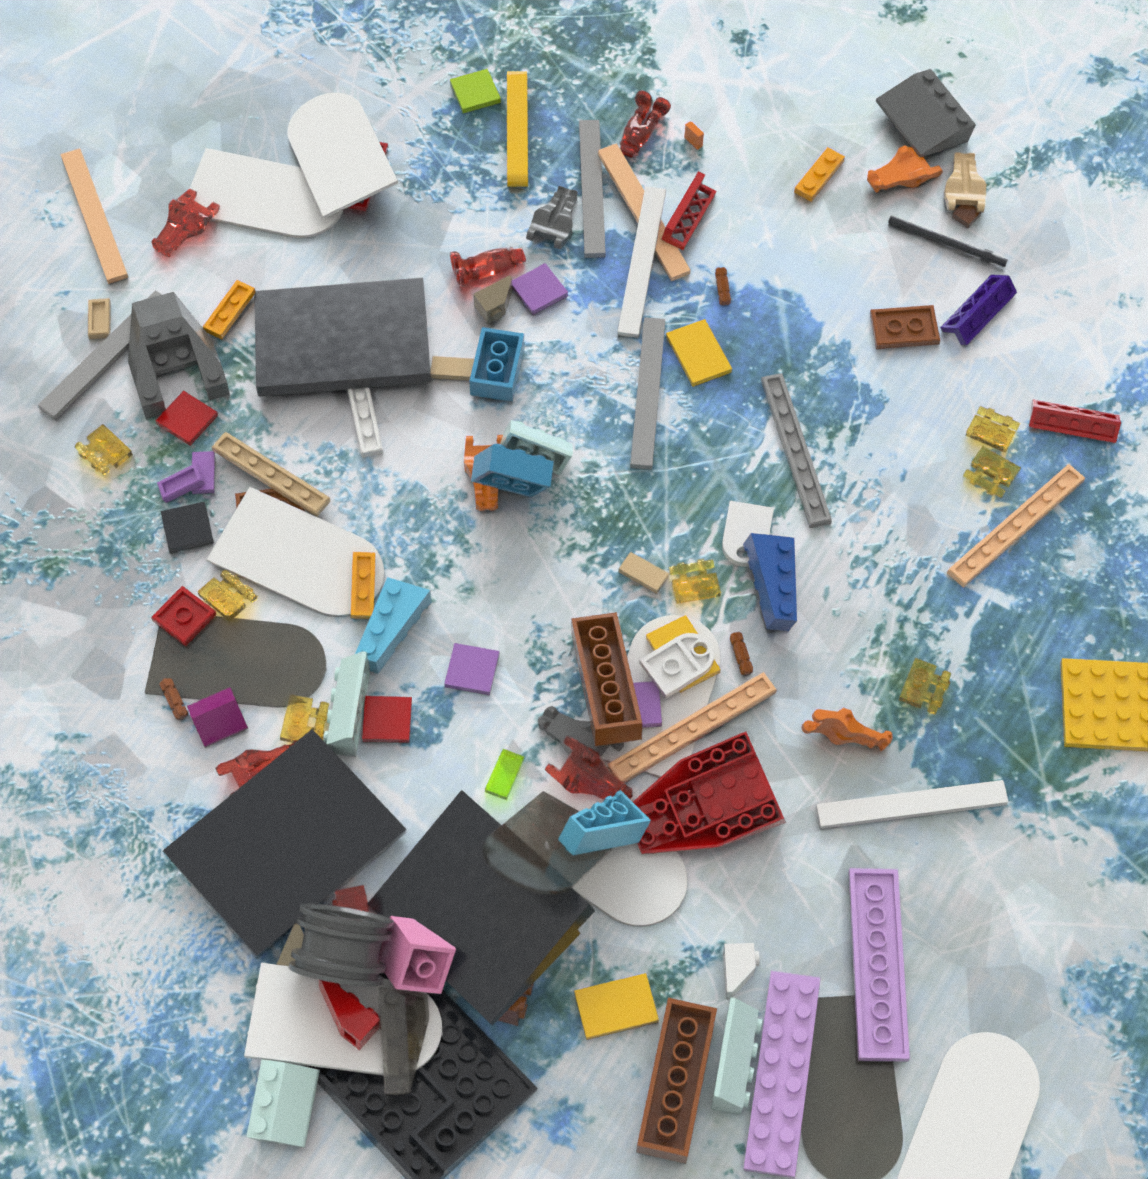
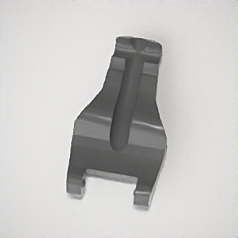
[526,186,578,249]
[538,706,624,776]

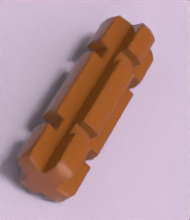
[715,267,731,306]
[730,632,753,675]
[160,678,188,720]

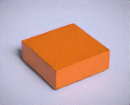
[684,121,704,150]

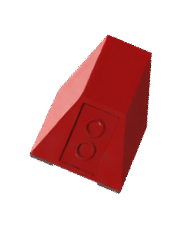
[633,731,786,854]

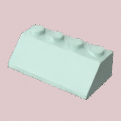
[323,652,370,756]
[711,997,762,1115]

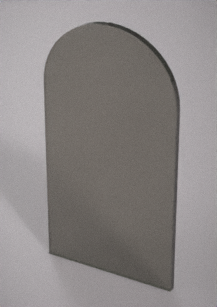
[145,616,327,708]
[482,791,615,895]
[801,995,903,1179]

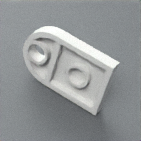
[722,501,774,567]
[639,633,714,699]

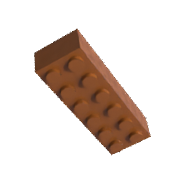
[571,612,643,746]
[636,998,717,1164]

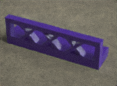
[940,275,1017,345]

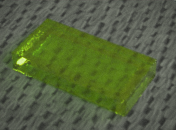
[485,749,525,800]

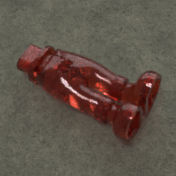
[620,90,671,158]
[450,247,526,287]

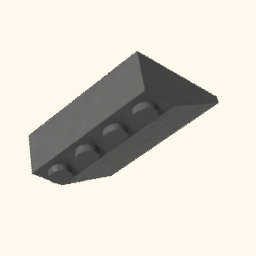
[876,69,976,158]

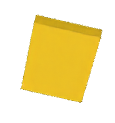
[666,319,732,387]
[646,615,721,693]
[574,973,659,1040]

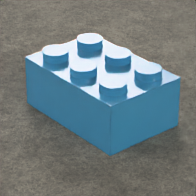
[469,327,525,402]
[471,444,554,497]

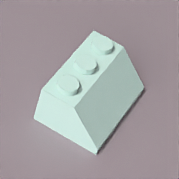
[500,420,573,475]
[246,1059,320,1148]

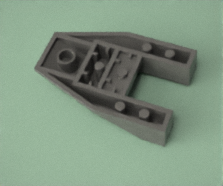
[128,292,230,419]

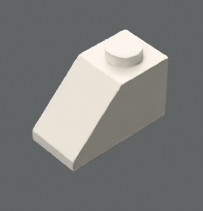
[723,943,760,999]

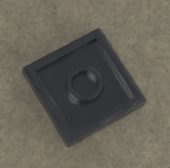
[161,501,214,553]

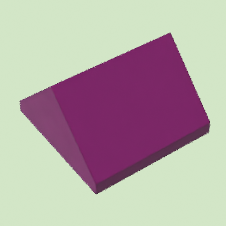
[187,687,248,747]

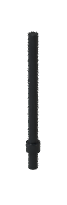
[888,215,1008,267]

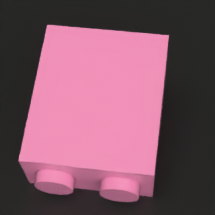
[378,916,456,994]

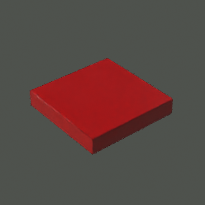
[155,390,218,446]
[151,586,217,647]
[362,696,412,743]

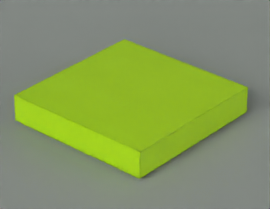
[450,68,501,113]

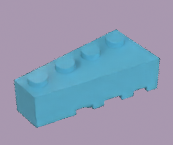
[355,577,432,674]
[558,790,651,855]

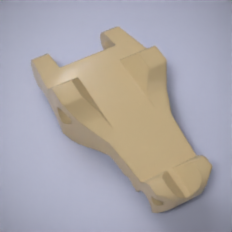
[944,152,987,212]

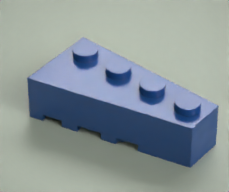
[743,533,797,631]

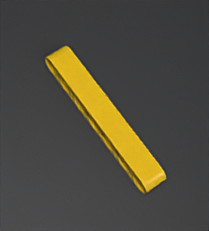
[507,71,528,187]

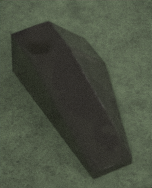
[377,987,429,1095]

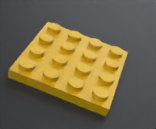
[1060,658,1148,751]

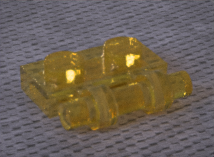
[965,406,1020,453]
[74,424,133,475]
[963,446,1021,498]
[668,558,721,604]
[197,570,258,622]
[899,658,951,714]
[280,694,329,743]

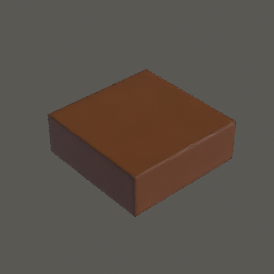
[952,205,981,228]

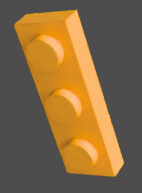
[794,147,845,202]
[203,280,256,340]
[351,552,375,619]

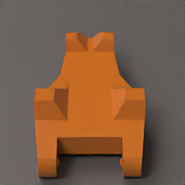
[867,145,943,193]
[464,435,503,511]
[801,707,893,751]

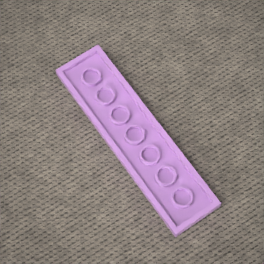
[848,868,910,1062]
[744,971,820,1179]

